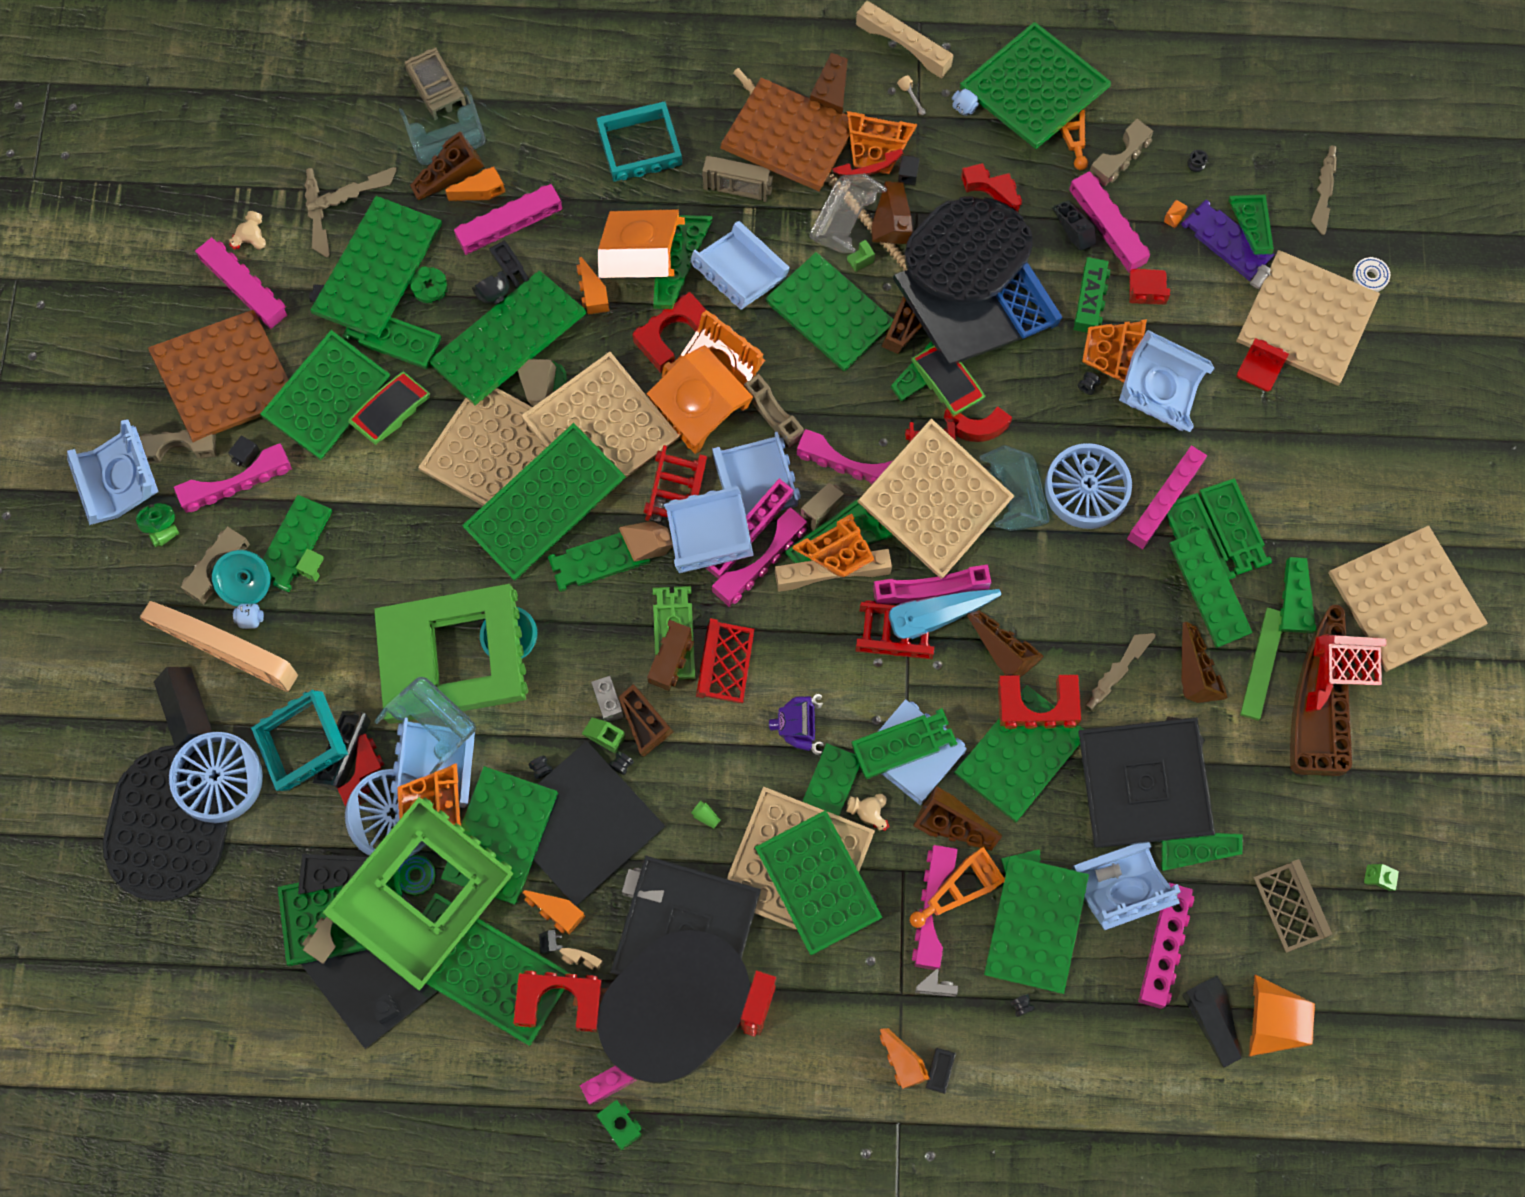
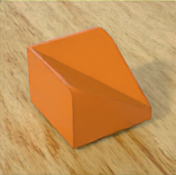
[1164,200,1188,228]

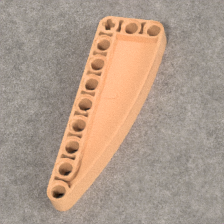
[139,601,298,692]

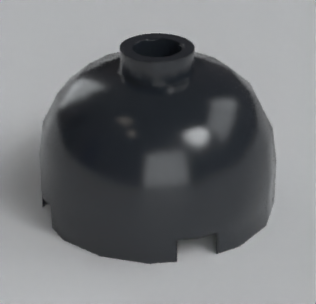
[472,271,509,305]

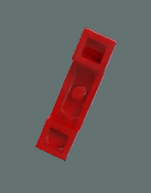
[832,149,903,177]
[1306,634,1335,712]

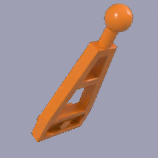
[1060,108,1088,170]
[910,847,1005,928]

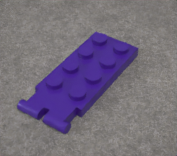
[1181,200,1274,281]

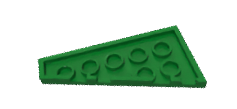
[653,215,712,309]
[786,498,894,564]

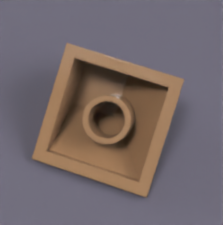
[619,521,673,562]

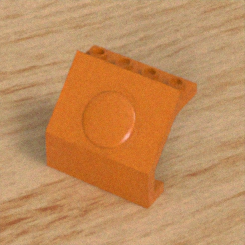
[598,209,685,278]
[662,310,765,386]
[647,345,753,454]

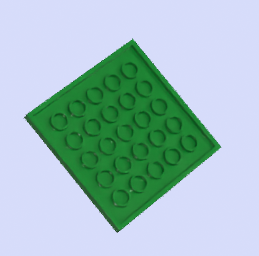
[960,22,1111,149]

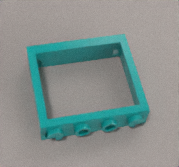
[596,101,682,182]
[251,690,348,791]

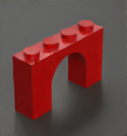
[633,292,706,373]
[998,675,1081,729]
[514,971,602,1032]
[741,971,776,1037]

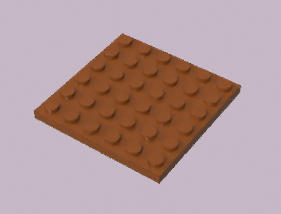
[720,78,850,191]
[148,309,289,442]

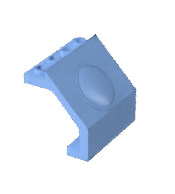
[1119,330,1214,432]
[67,419,158,525]
[1071,843,1181,930]

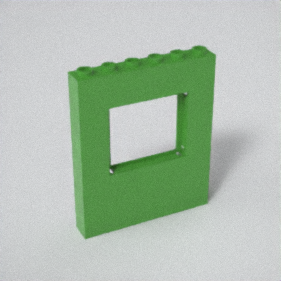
[374,584,528,724]
[323,797,514,991]

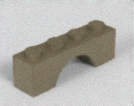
[1090,119,1153,187]
[744,374,804,448]
[139,430,217,464]
[181,526,250,605]
[302,883,347,964]

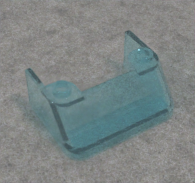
[399,87,485,165]
[980,445,1049,531]
[374,677,476,774]

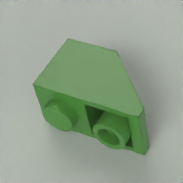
[582,717,625,753]

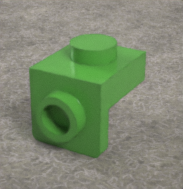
[1364,864,1399,891]

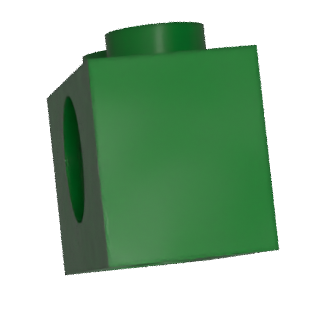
[597,1100,642,1151]

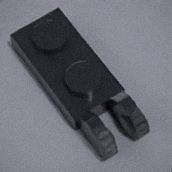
[489,240,529,289]

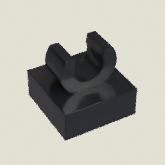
[539,930,563,954]

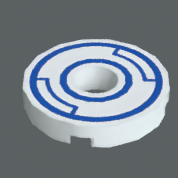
[1353,257,1390,292]

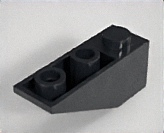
[1052,200,1096,251]

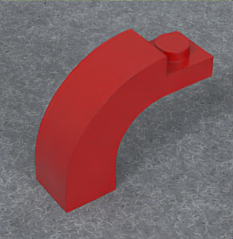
[944,406,1012,442]

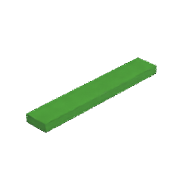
[1240,607,1282,721]

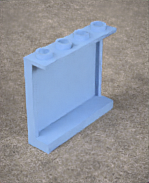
[690,221,790,309]
[712,432,801,516]
[664,486,754,573]
[878,699,967,806]
[391,718,475,808]

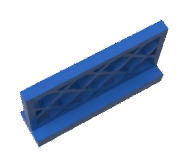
[995,262,1062,339]

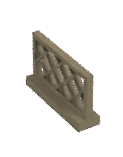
[1253,859,1332,953]

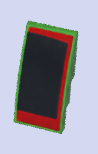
[911,346,986,417]
[348,371,430,445]

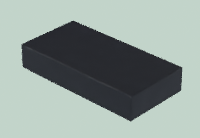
[925,1048,956,1094]

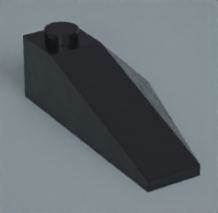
[1182,976,1242,1068]

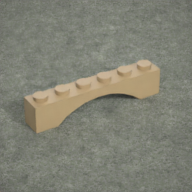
[856,1,953,79]
[775,549,892,592]

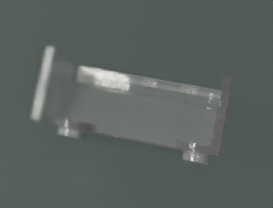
[810,174,887,253]

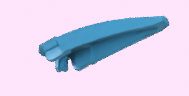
[889,589,1001,639]

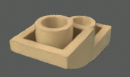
[560,948,603,970]

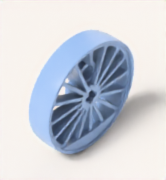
[1045,444,1132,529]
[169,732,263,823]
[345,769,426,858]

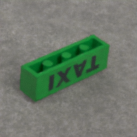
[1073,257,1111,333]

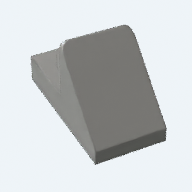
[915,968,958,997]

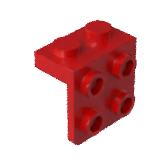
[1129,269,1170,305]
[1237,338,1289,392]

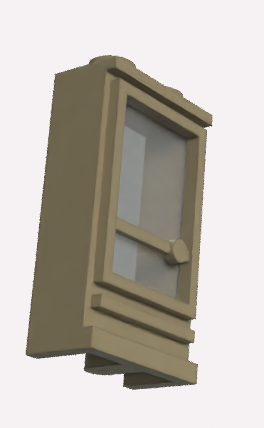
[404,48,466,120]
[703,156,773,202]

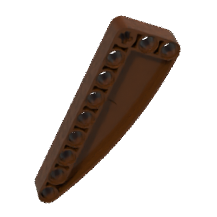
[1290,605,1352,776]

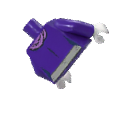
[769,694,824,755]

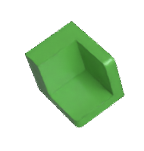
[847,240,875,272]
[296,549,324,582]

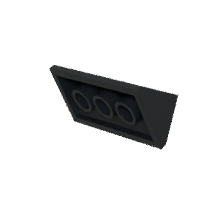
[154,667,213,750]
[312,711,371,792]

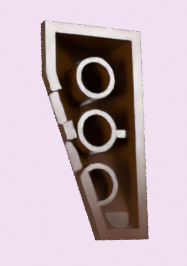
[410,131,484,200]
[871,181,913,244]
[967,610,1044,677]
[1181,622,1228,703]
[913,786,1002,851]

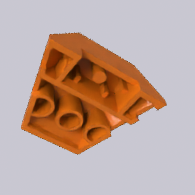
[847,111,917,174]
[1082,319,1147,382]
[792,514,874,577]
[397,763,461,826]
[1249,975,1315,1056]

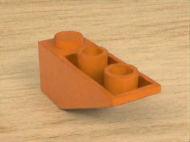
[445,166,505,201]
[577,257,609,314]
[523,890,585,935]
[880,1028,930,1089]

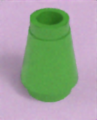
[148,524,179,547]
[691,801,721,829]

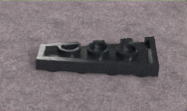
[298,854,368,895]

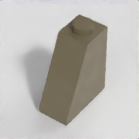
[518,359,556,407]
[801,483,844,531]

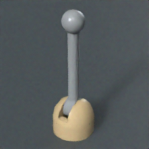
[897,75,926,115]

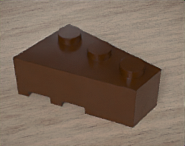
[810,53,847,114]
[881,296,923,354]
[647,620,694,691]
[619,684,674,757]

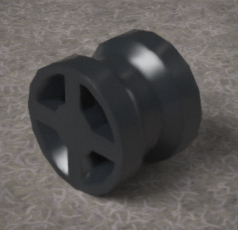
[1187,149,1208,172]
[1078,372,1101,395]
[609,751,634,775]
[528,755,553,779]
[1010,994,1035,1018]

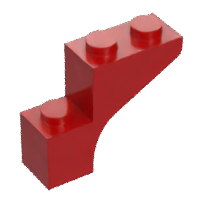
[961,163,1022,212]
[338,734,385,807]

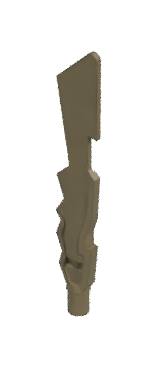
[1311,146,1337,235]
[306,167,396,211]
[304,168,330,258]
[1085,633,1156,711]

